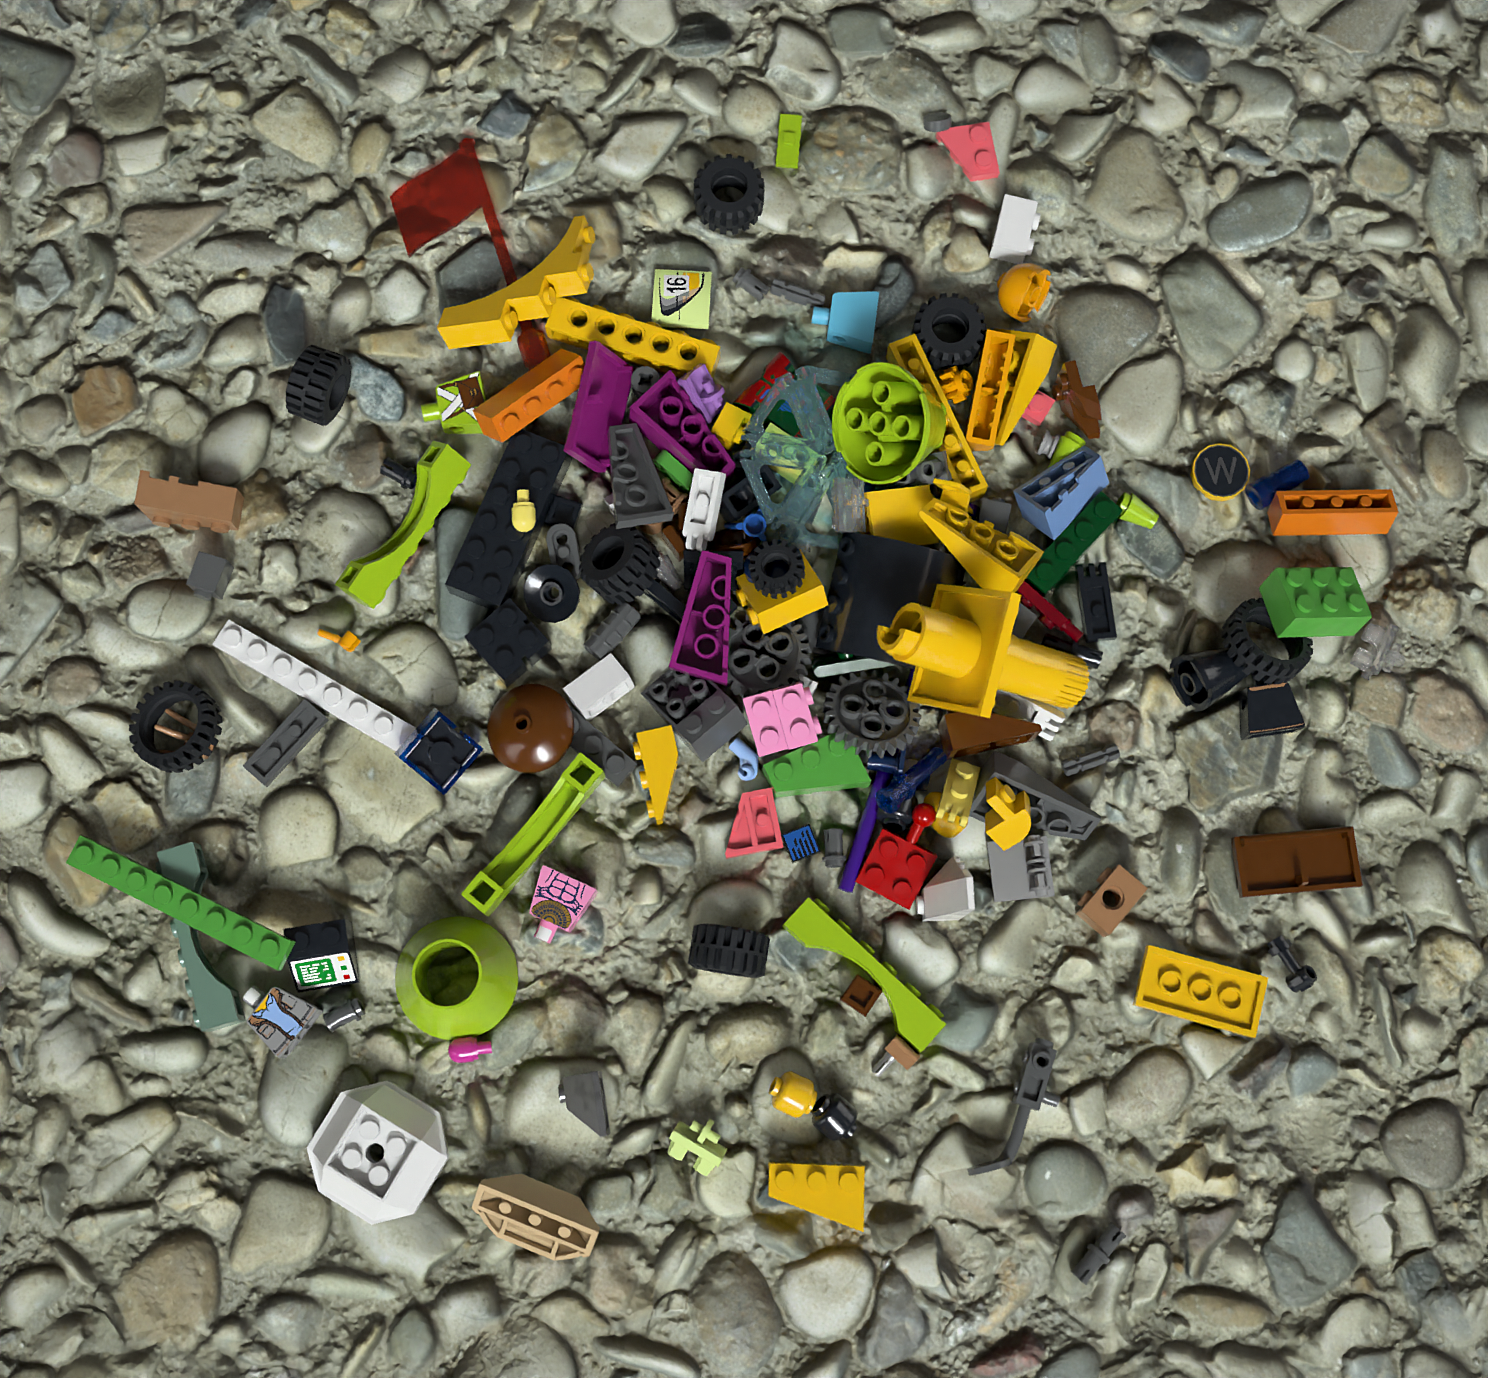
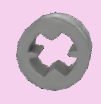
[1037,430,1060,459]

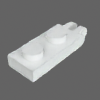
[683,468,726,551]

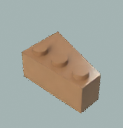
[134,470,244,533]

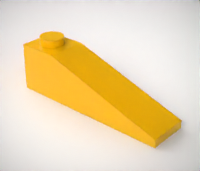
[993,328,1057,446]
[918,498,1044,593]

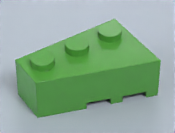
[762,733,871,798]

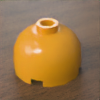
[997,263,1051,323]

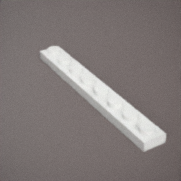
[212,619,423,757]

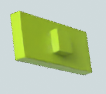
[775,113,802,169]

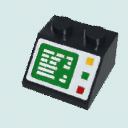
[283,919,360,993]

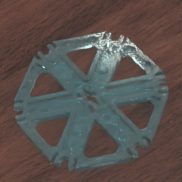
[740,365,901,550]

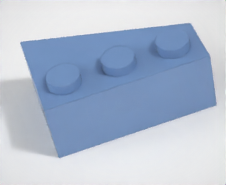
[1013,445,1109,540]

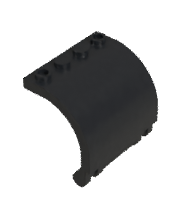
[815,532,966,670]

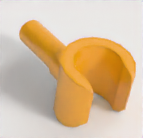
[317,629,361,652]

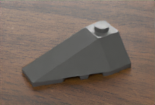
[969,750,1101,840]

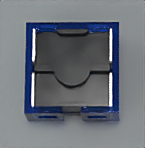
[394,708,483,795]

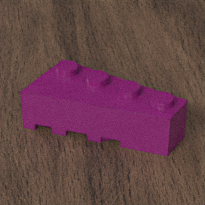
[629,370,735,486]

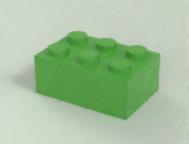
[1259,567,1372,638]

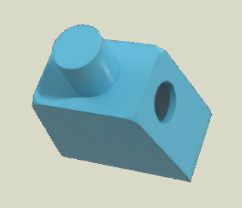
[812,291,879,354]

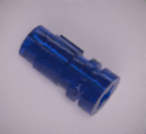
[1245,459,1309,510]

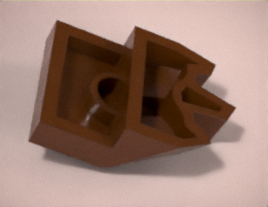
[1052,360,1102,439]

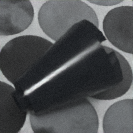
[1170,648,1252,712]

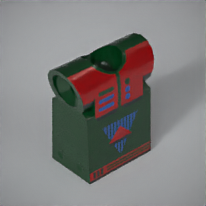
[732,352,836,448]

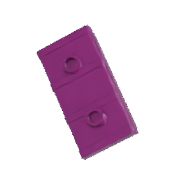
[564,341,635,472]

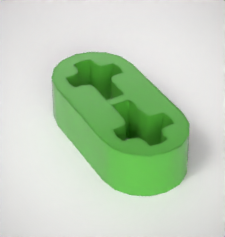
[652,449,693,495]

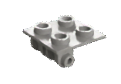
[986,835,1055,902]

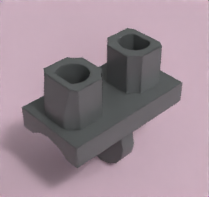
[897,451,952,488]

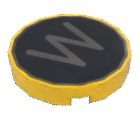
[1190,443,1250,502]

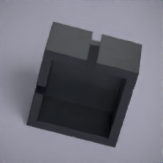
[464,598,552,688]

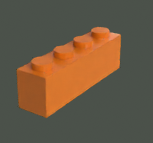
[472,348,585,443]
[1267,489,1399,536]

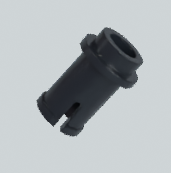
[380,457,417,489]

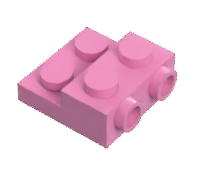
[742,681,822,757]

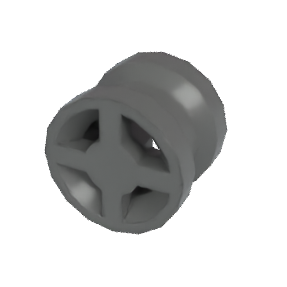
[631,366,660,399]

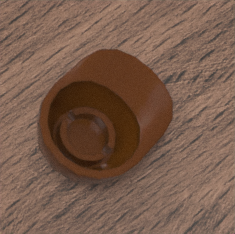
[705,529,760,560]

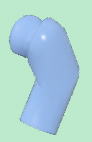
[728,737,758,781]

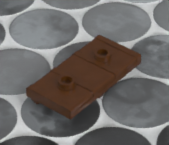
[1231,826,1363,898]

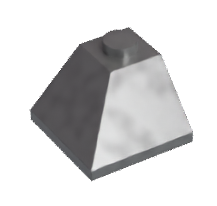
[558,1071,610,1137]

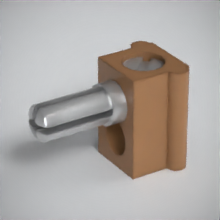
[872,1033,920,1077]

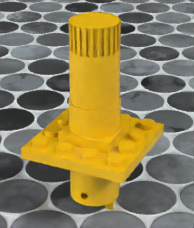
[877,584,1089,718]

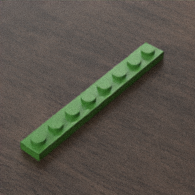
[66,835,295,970]

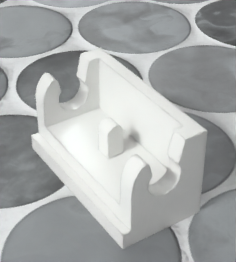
[563,653,635,722]

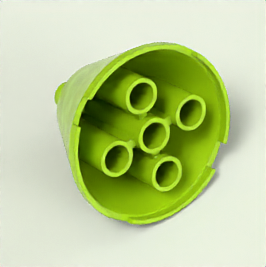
[832,362,946,484]

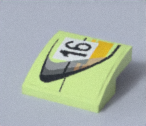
[652,269,712,329]

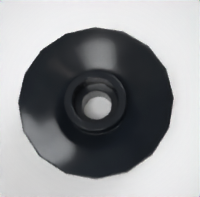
[524,564,580,623]

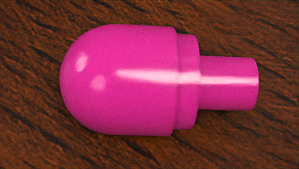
[448,1037,492,1063]

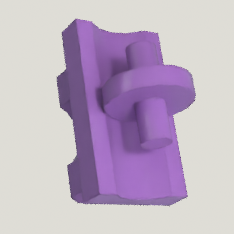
[677,363,725,424]

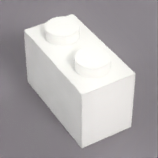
[989,194,1041,264]

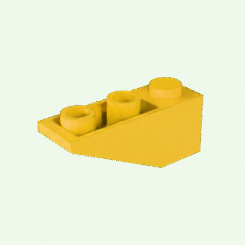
[632,725,679,825]

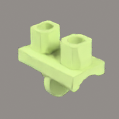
[667,1118,728,1176]

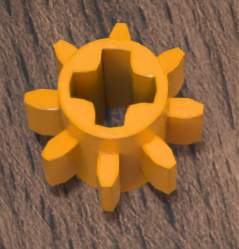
[938,365,973,404]

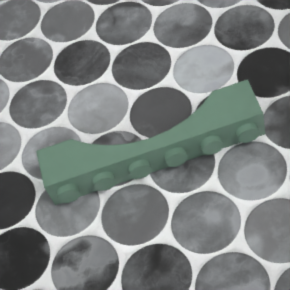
[156,841,246,1032]

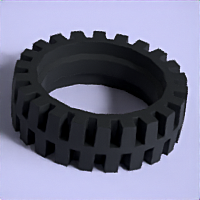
[1221,598,1313,685]
[129,680,223,773]

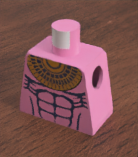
[529,865,598,944]

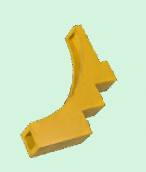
[437,215,595,349]

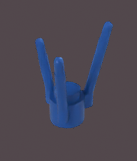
[724,499,768,544]

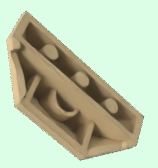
[472,1174,600,1261]

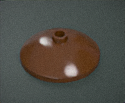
[487,684,574,773]

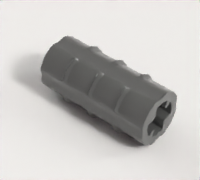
[583,602,641,661]

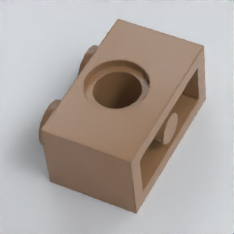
[1075,865,1148,937]

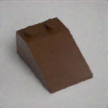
[937,710,1042,760]

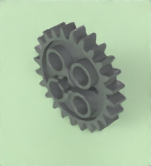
[725,613,812,698]
[822,670,921,758]

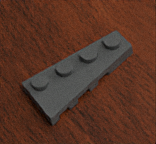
[607,423,674,529]

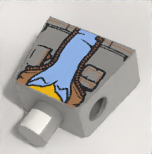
[243,985,323,1058]

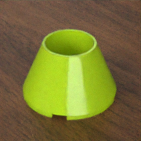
[395,916,519,1040]

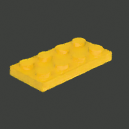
[1133,945,1268,1038]

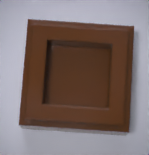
[662,525,688,562]
[840,974,883,1017]

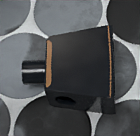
[1239,673,1305,740]

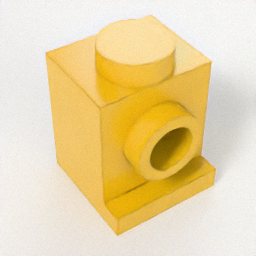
[711,402,752,452]

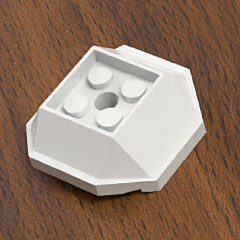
[307,1081,449,1225]

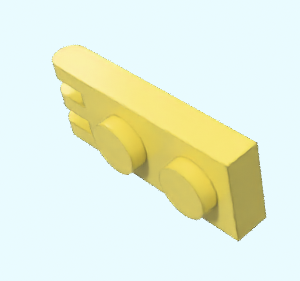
[936,758,980,827]

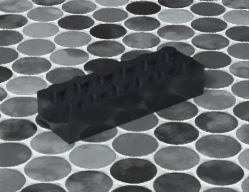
[445,429,572,611]

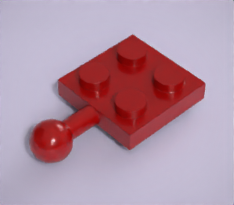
[855,803,938,910]

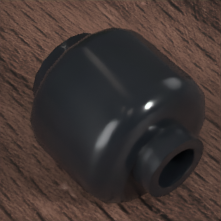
[876,785,918,832]
[811,1093,858,1141]

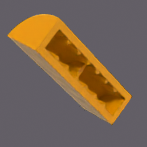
[964,329,1016,451]

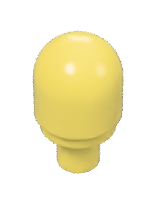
[511,490,536,532]

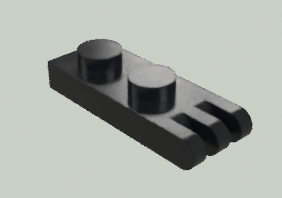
[1075,562,1117,643]

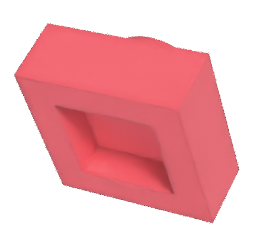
[1021,390,1055,427]

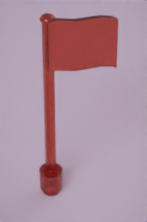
[390,138,551,371]

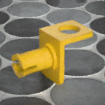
[933,478,973,519]

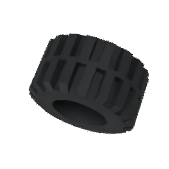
[694,154,765,235]
[911,293,986,372]
[286,345,351,426]
[579,523,661,604]
[688,923,770,978]

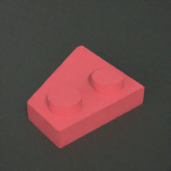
[935,122,1000,182]
[725,787,783,859]

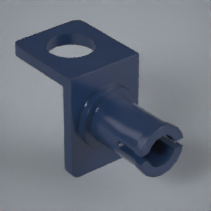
[866,745,931,791]

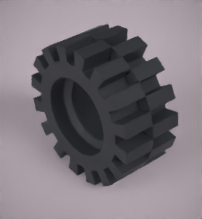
[749,539,805,599]

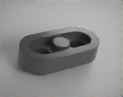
[546,524,582,580]

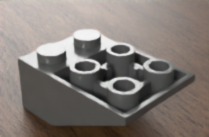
[641,669,748,762]

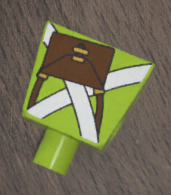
[421,371,486,434]

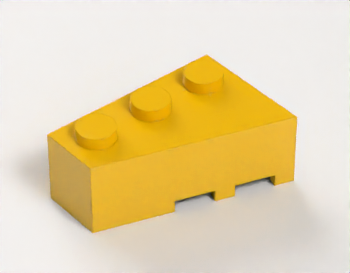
[768,1162,865,1232]

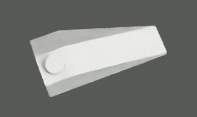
[916,856,975,921]

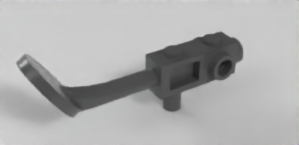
[967,1038,1060,1176]

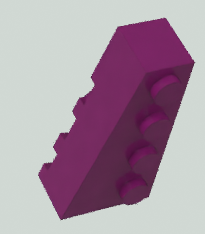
[669,550,732,685]

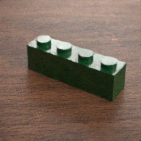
[1024,491,1123,598]

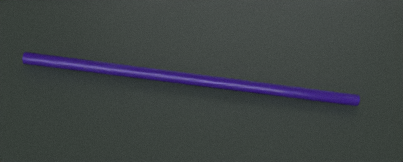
[838,503,979,893]

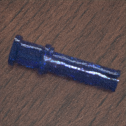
[875,747,947,814]

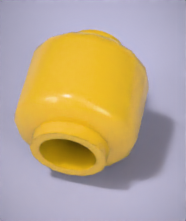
[769,1071,817,1118]

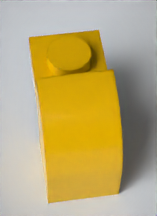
[985,777,1031,851]

